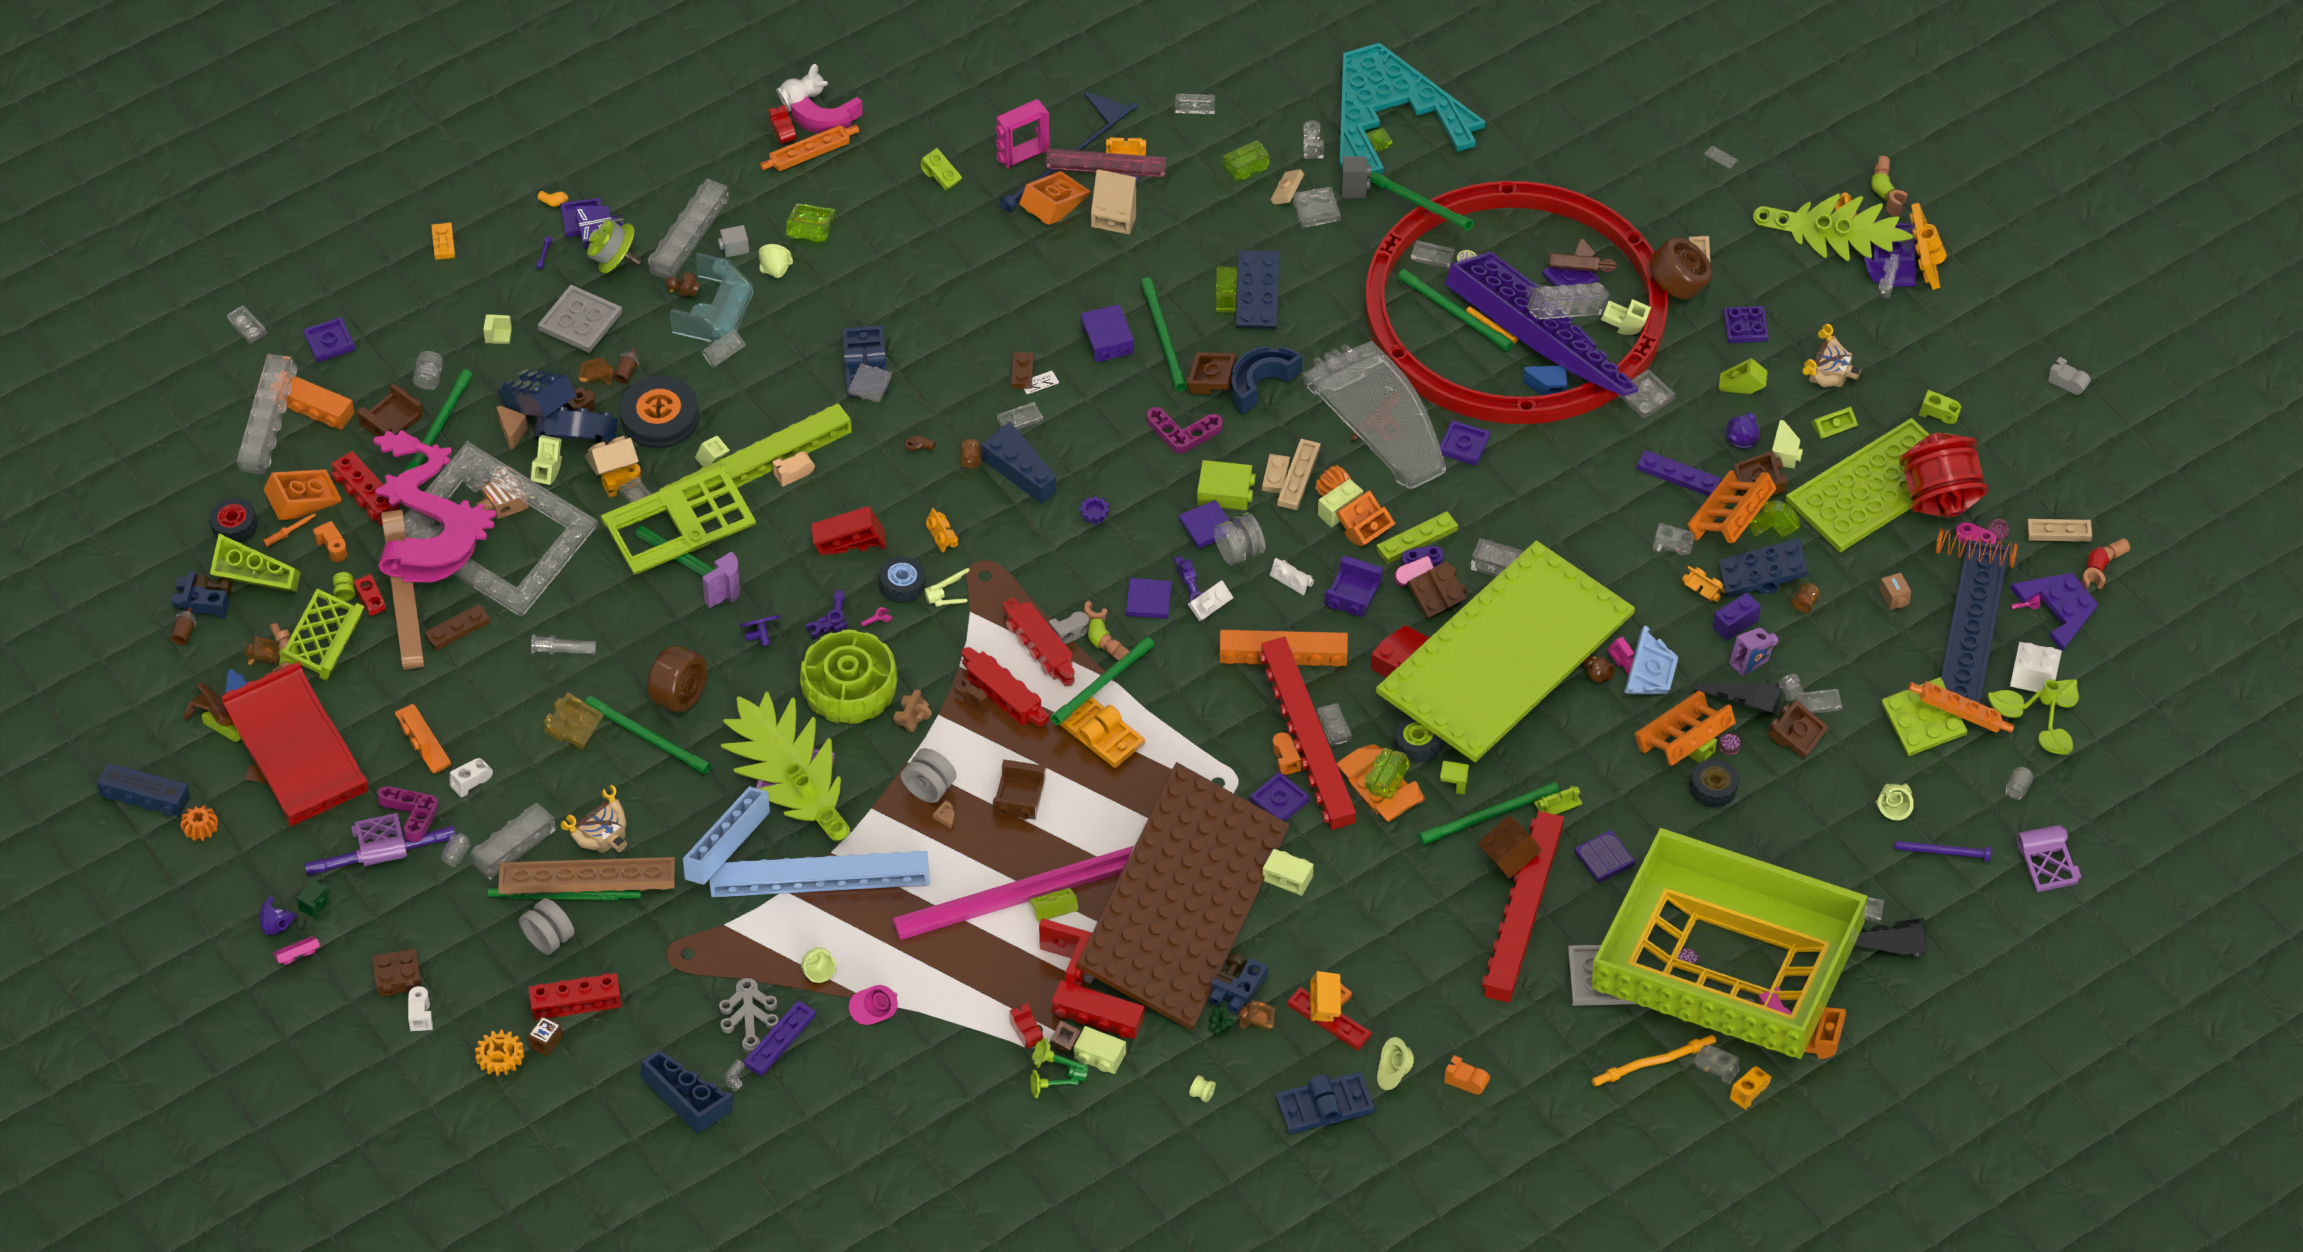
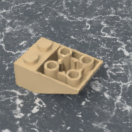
[1091,169,1136,235]
[584,436,638,475]

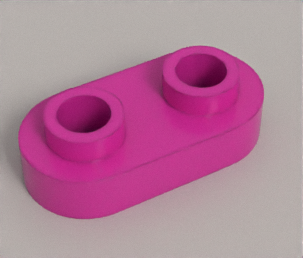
[1955,522,1996,545]

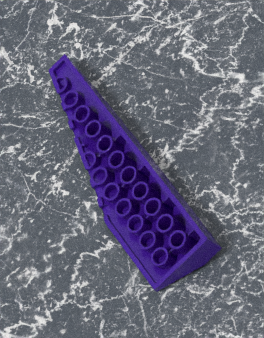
[1445,251,1639,396]

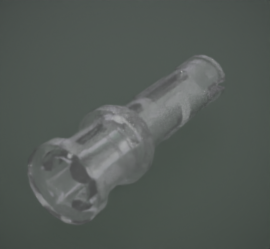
[531,634,596,655]

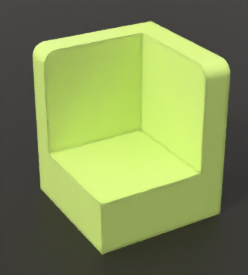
[483,315,512,344]
[695,436,730,467]

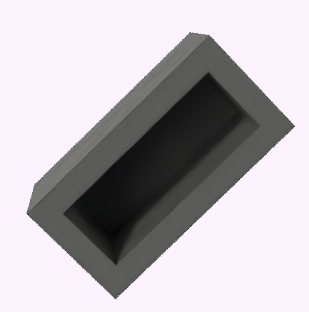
[1342,157,1371,198]

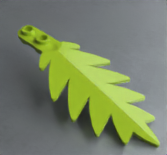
[1753,194,1913,262]

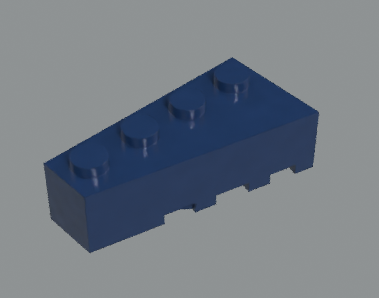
[981,421,1056,504]
[640,1050,733,1134]

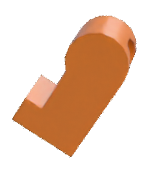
[313,521,347,562]
[1273,732,1301,776]
[1445,1055,1490,1095]

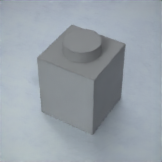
[718,225,749,257]

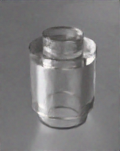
[2006,767,2034,800]
[441,833,471,867]

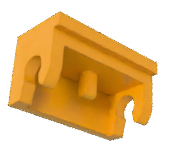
[1310,971,1341,1022]

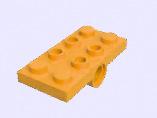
[1910,203,1947,290]
[1060,697,1145,768]

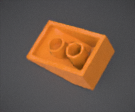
[1019,171,1091,225]
[263,469,342,520]

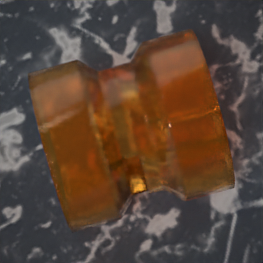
[961,439,981,468]
[1792,583,1820,613]

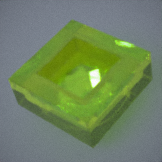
[1366,128,1392,152]

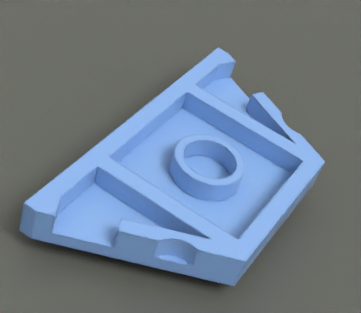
[1624,625,1678,694]

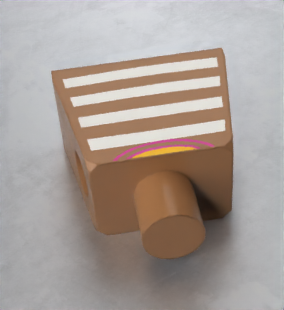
[475,470,529,519]

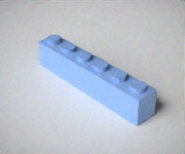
[683,786,770,885]

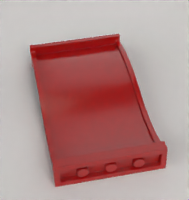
[221,662,368,827]

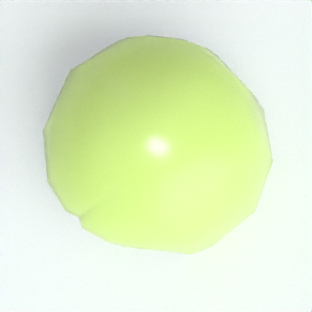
[801,947,837,983]

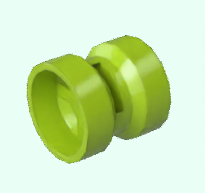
[333,572,355,601]

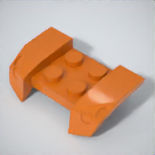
[1336,744,1426,822]

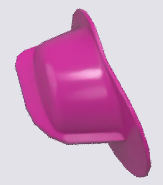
[849,985,898,1025]

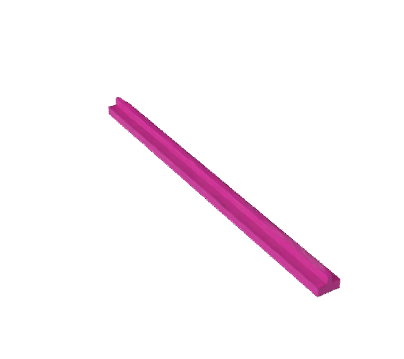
[892,846,1134,940]

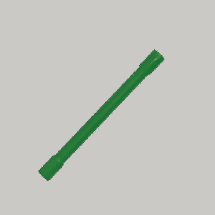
[1369,172,1473,231]
[1398,269,1514,352]
[1141,277,1187,391]
[404,369,473,472]
[1051,637,1154,725]
[584,695,711,775]
[1418,782,1560,845]

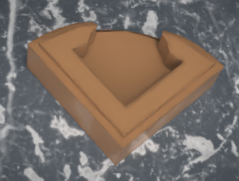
[933,800,955,829]

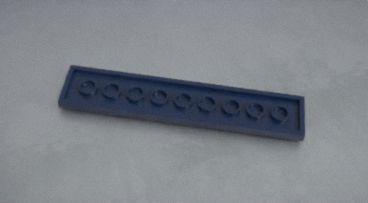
[1941,540,2009,704]

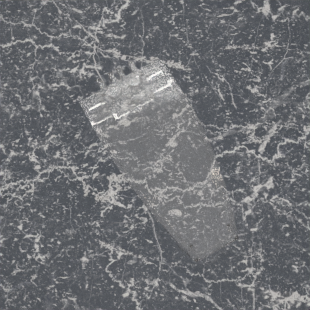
[1303,341,1446,489]

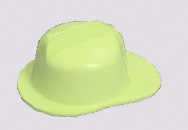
[1377,1037,1414,1090]

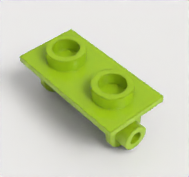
[1534,786,1583,815]

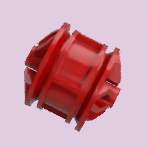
[1899,433,1989,518]

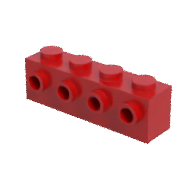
[332,451,400,526]
[529,973,622,1021]
[1052,980,1144,1039]

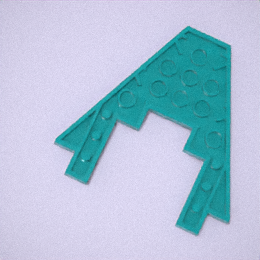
[1340,43,1485,178]

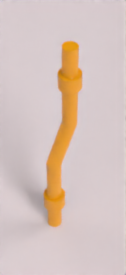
[1591,1035,1716,1087]

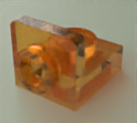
[579,357,613,385]
[245,636,279,665]
[1239,999,1275,1030]

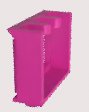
[995,99,1050,170]

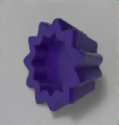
[1079,496,1109,524]

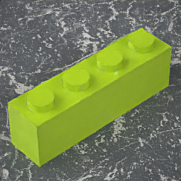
[210,534,301,593]

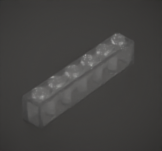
[648,178,729,279]
[236,354,297,475]

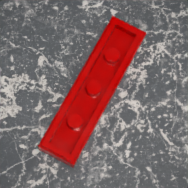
[1287,987,1372,1051]

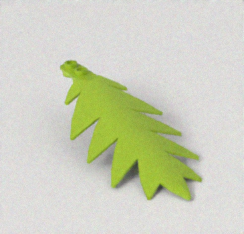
[721,692,850,841]

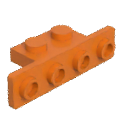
[395,704,451,774]

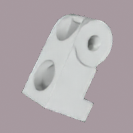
[450,758,493,798]
[408,986,433,1031]

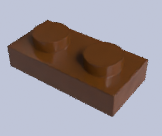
[1011,352,1034,389]

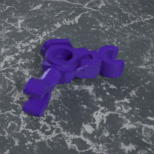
[1173,555,1202,602]
[806,590,849,640]

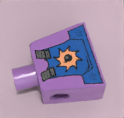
[1729,628,1778,677]

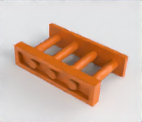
[1687,470,1777,543]
[1634,691,1736,766]

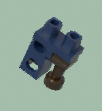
[171,571,232,619]
[1209,953,1268,1015]

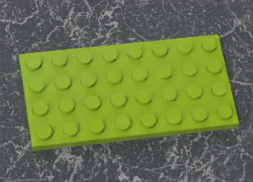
[1786,418,1930,552]

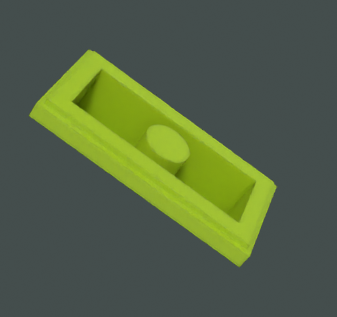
[1811,407,1858,439]
[202,711,240,743]
[1029,888,1078,922]

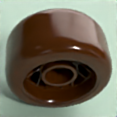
[1650,237,1712,300]
[647,645,707,713]

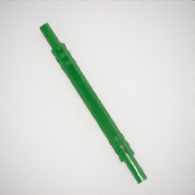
[488,888,641,901]

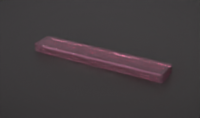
[1046,148,1166,177]

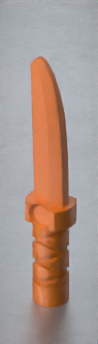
[262,514,316,548]

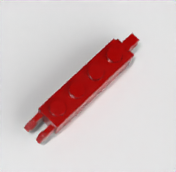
[1002,597,1075,686]
[961,647,1049,727]

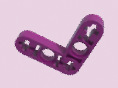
[1147,407,1222,454]
[377,786,438,842]

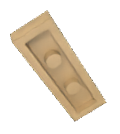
[2027,519,2092,542]

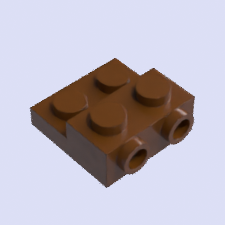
[1186,352,1237,394]
[1734,450,1788,497]
[1407,561,1467,619]
[1767,700,1829,759]
[372,949,422,997]

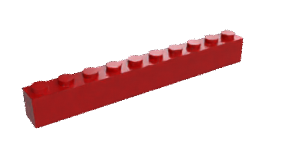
[1258,636,1356,830]
[1482,811,1564,1003]

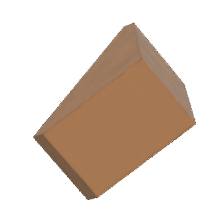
[496,406,528,450]

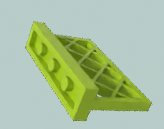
[282,589,364,681]

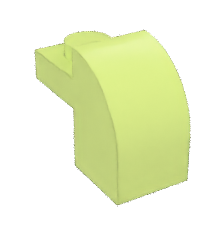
[1601,299,1651,335]
[530,435,562,485]

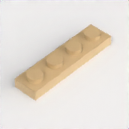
[1277,439,1321,510]

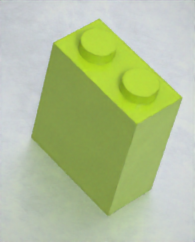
[1197,460,1256,510]

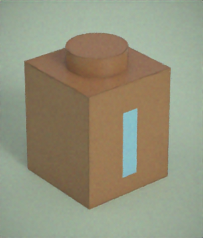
[1880,573,1911,610]

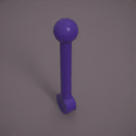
[536,236,552,269]

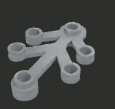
[719,978,779,1055]

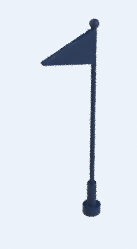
[1000,91,1138,212]

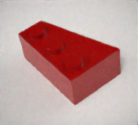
[811,506,887,555]

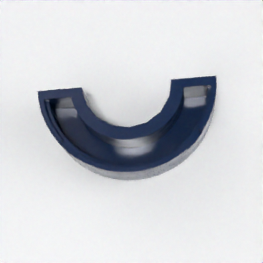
[1231,346,1302,414]
[534,407,618,443]

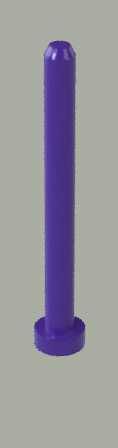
[1894,841,1991,862]

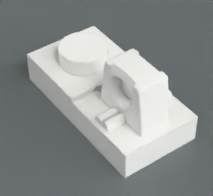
[1188,581,1233,621]

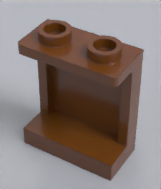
[357,384,423,437]
[993,759,1046,820]

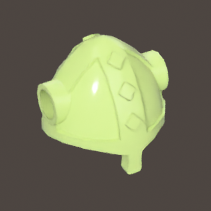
[758,244,793,278]
[1876,783,1913,820]

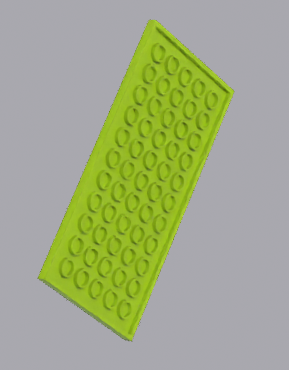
[1376,540,1635,763]

